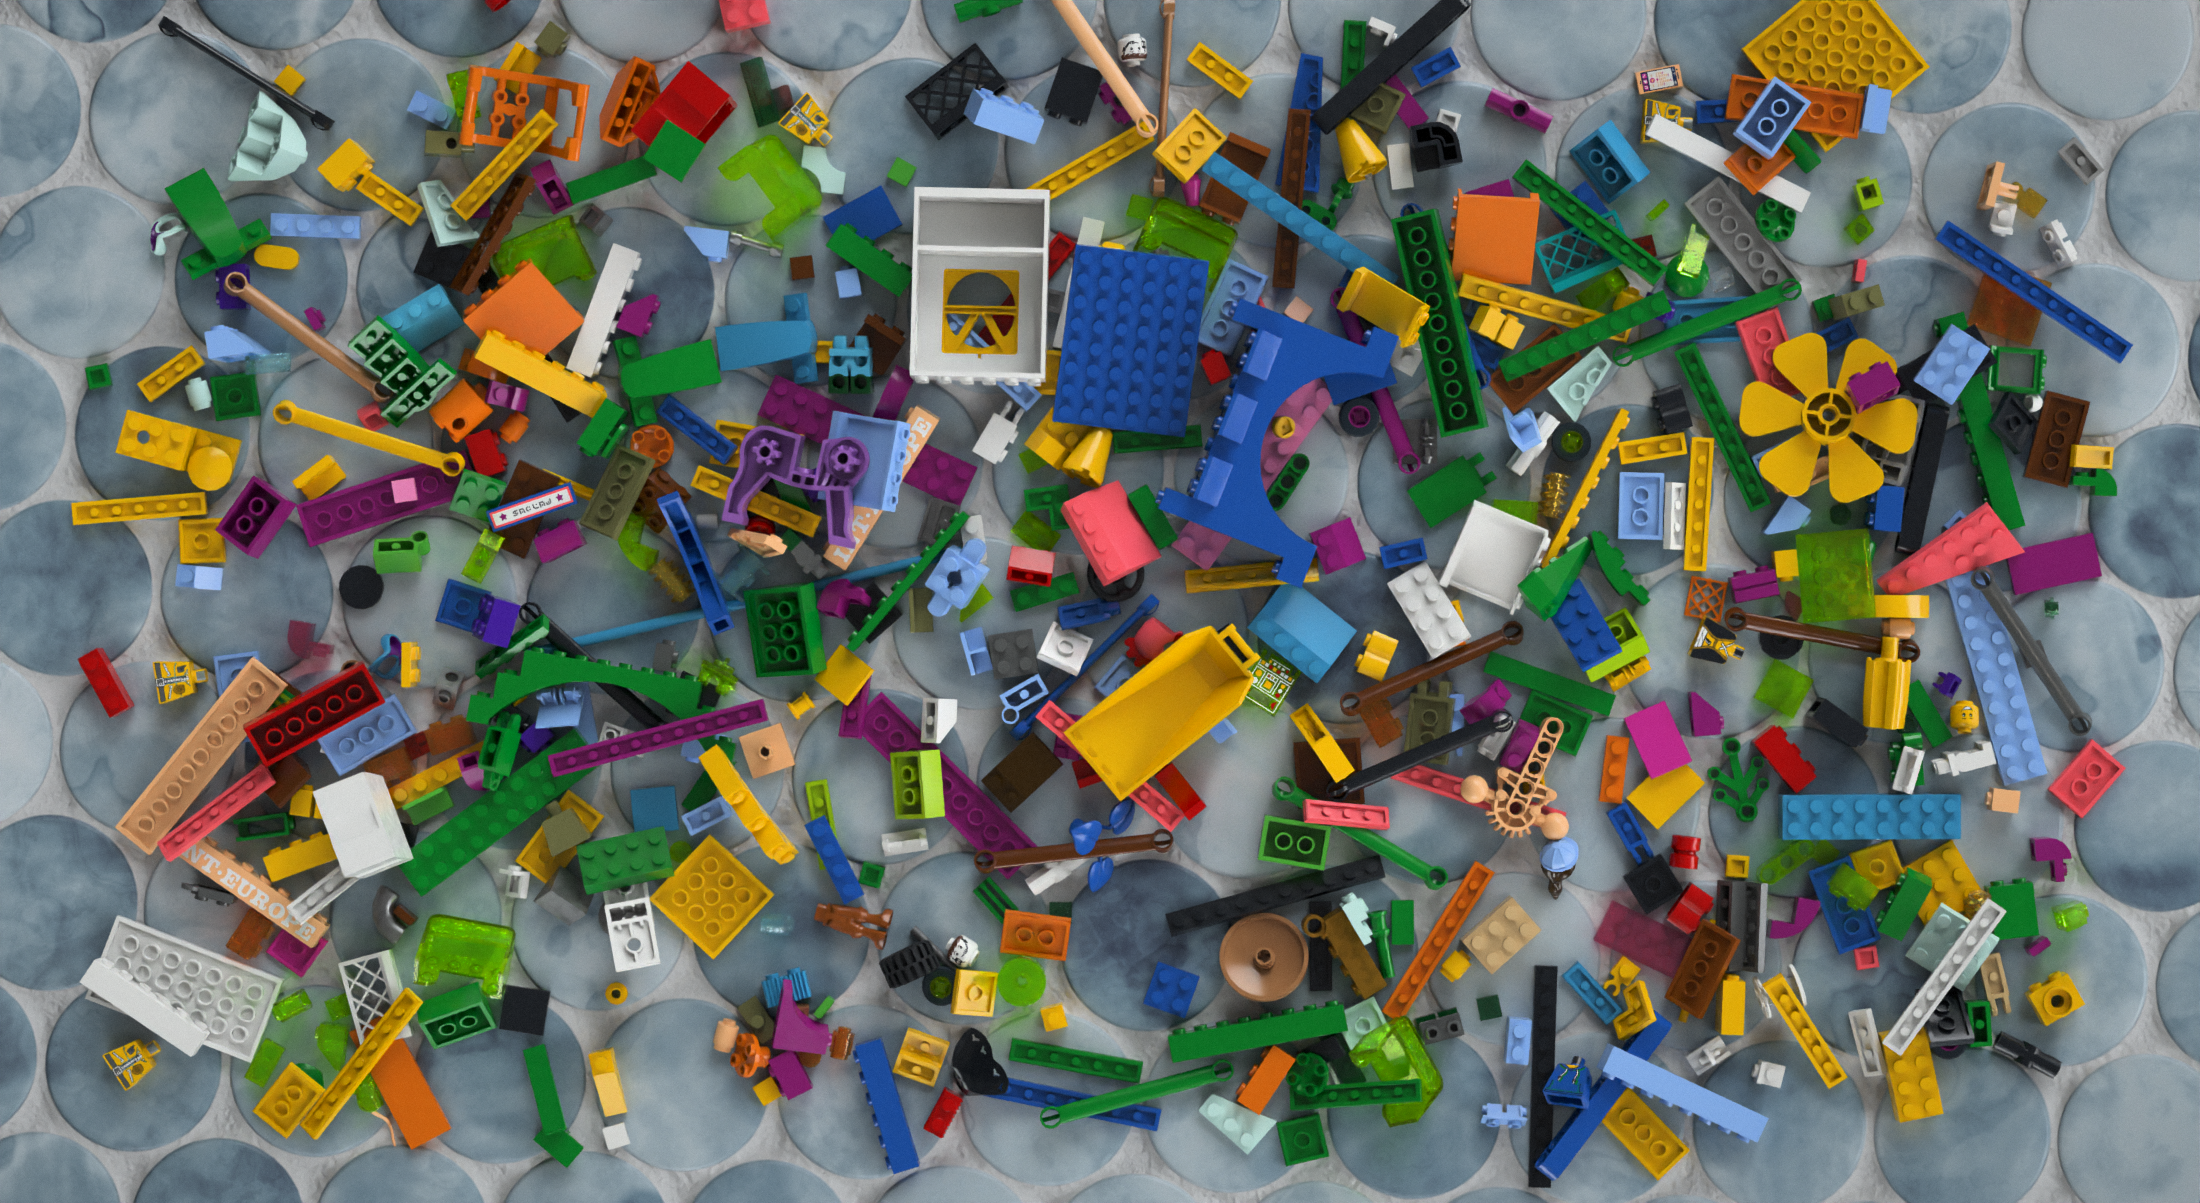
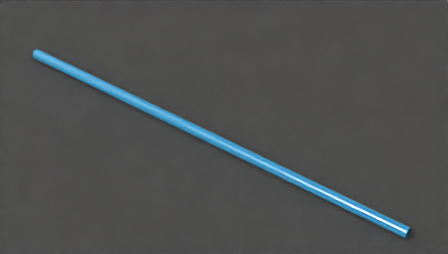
[528,546,961,654]

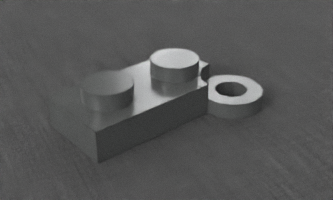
[181,883,238,907]

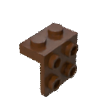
[849,313,907,375]
[632,467,693,534]

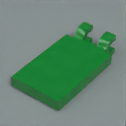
[1407,452,1497,528]

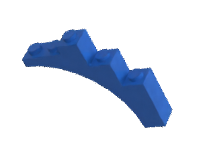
[657,491,735,636]

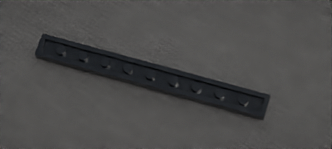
[1165,855,1386,937]
[1528,965,1558,1188]

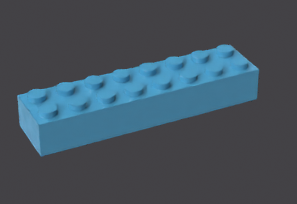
[1778,793,1961,840]

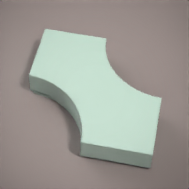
[801,145,846,195]

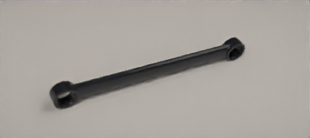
[158,16,335,131]
[519,602,669,729]
[1326,708,1513,802]

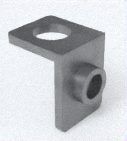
[432,667,465,710]

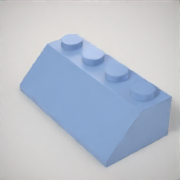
[204,325,271,363]

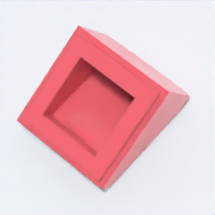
[357,401,389,431]

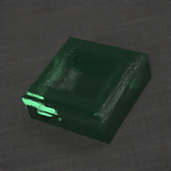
[1476,994,1502,1021]

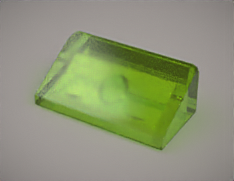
[1010,510,1061,552]

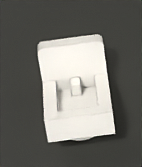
[499,865,530,899]

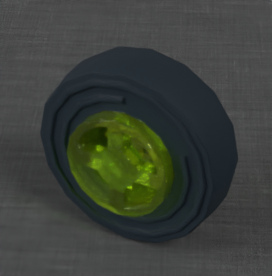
[1551,422,1591,462]
[922,966,956,1006]

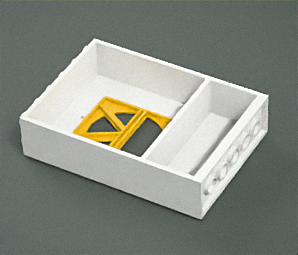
[910,187,1050,386]

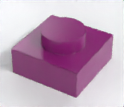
[304,307,326,332]

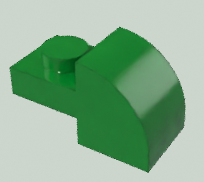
[2068,468,2117,497]

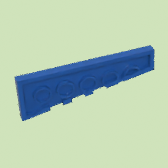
[1275,53,1323,193]

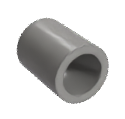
[697,514,719,530]

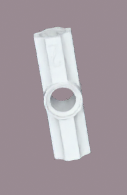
[1505,411,1560,477]
[1025,858,1090,896]

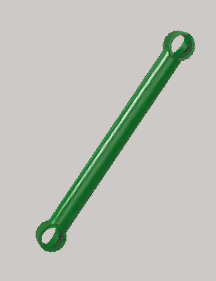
[1612,278,1802,367]
[1271,777,1448,890]
[1040,1059,1234,1129]

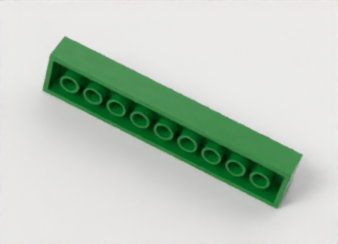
[1391,209,1489,438]
[398,728,601,897]

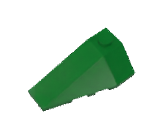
[1517,536,1592,622]

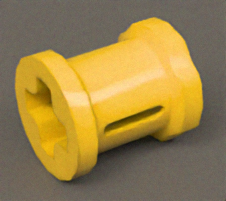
[786,691,816,720]

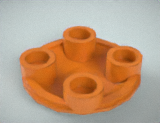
[630,424,674,468]

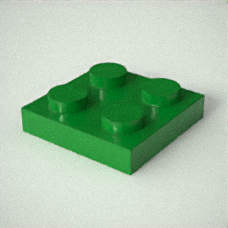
[449,469,506,523]

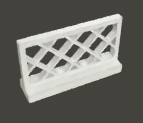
[338,948,415,1045]

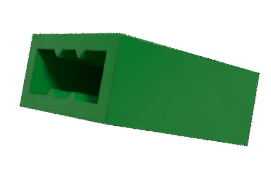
[1984,877,2039,940]

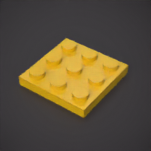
[1902,839,1985,927]

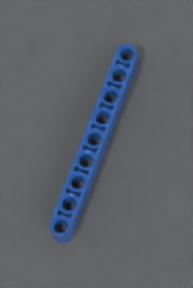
[1535,1010,1672,1181]

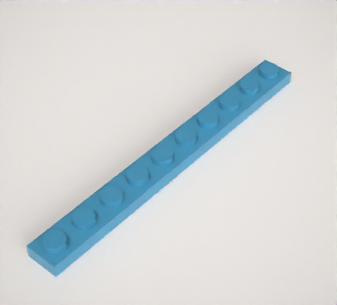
[1202,151,1399,284]

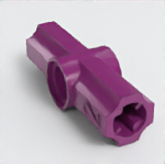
[1484,88,1553,134]

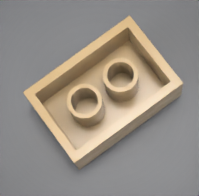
[1460,895,1542,975]

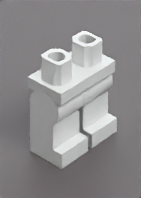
[1931,740,1997,776]

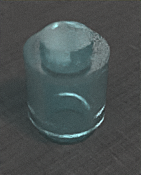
[761,913,794,936]

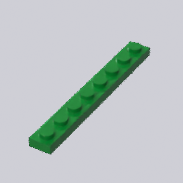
[1512,159,1667,286]
[1498,290,1672,382]
[1674,342,1772,512]
[846,511,971,652]

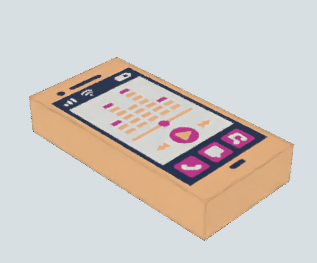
[1634,64,1683,95]

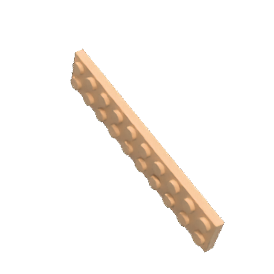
[115,657,288,855]

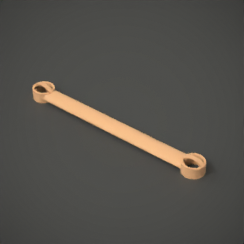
[1051,0,1158,137]

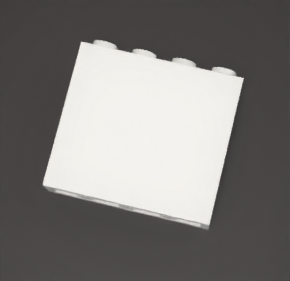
[1439,500,1551,615]

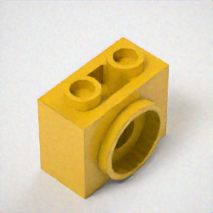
[2024,971,2085,1026]

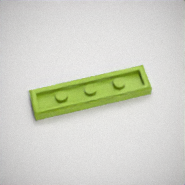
[805,779,838,870]

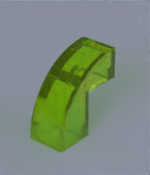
[617,513,660,572]

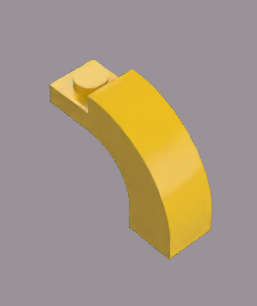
[1848,595,1929,618]

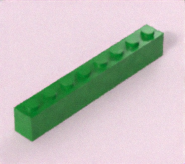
[1168,1000,1348,1063]

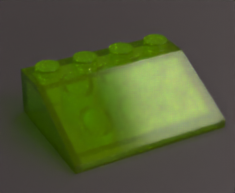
[1795,528,1876,623]

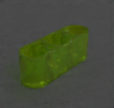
[1756,840,1816,885]

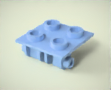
[535,686,585,729]

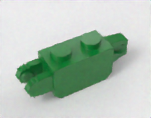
[478,711,522,791]

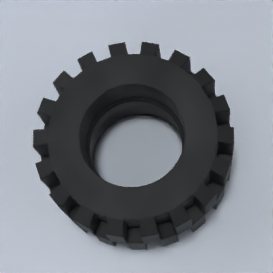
[879,940,940,988]

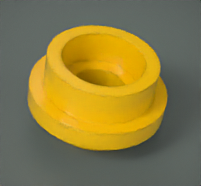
[605,982,628,1005]

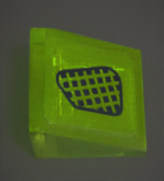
[1843,213,1875,245]

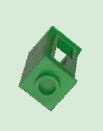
[233,811,296,842]

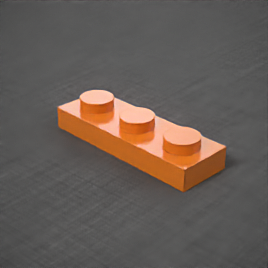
[1598,735,1630,804]

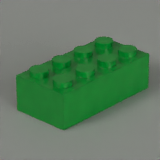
[576,826,675,895]

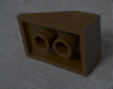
[981,732,1063,813]

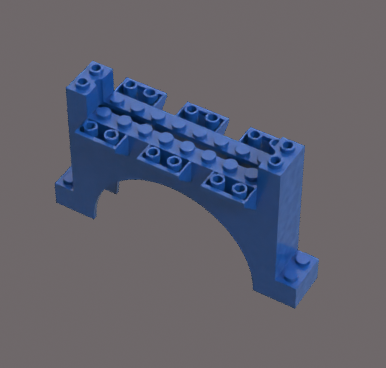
[1155,298,1399,588]

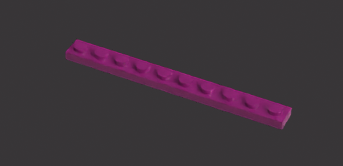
[548,699,769,777]

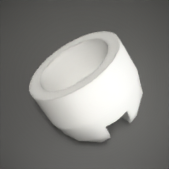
[2023,394,2043,412]

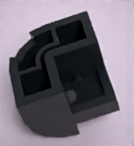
[1409,122,1463,172]

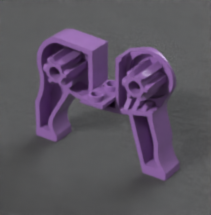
[721,426,870,549]

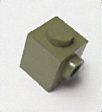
[534,21,571,58]

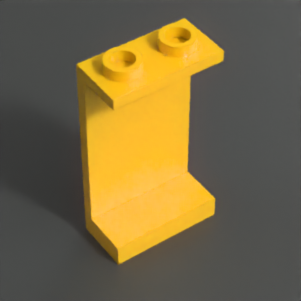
[1336,266,1431,348]

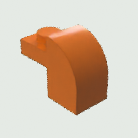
[458,348,509,384]

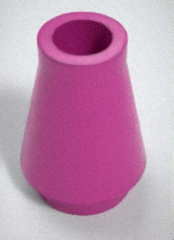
[1179,173,1201,206]

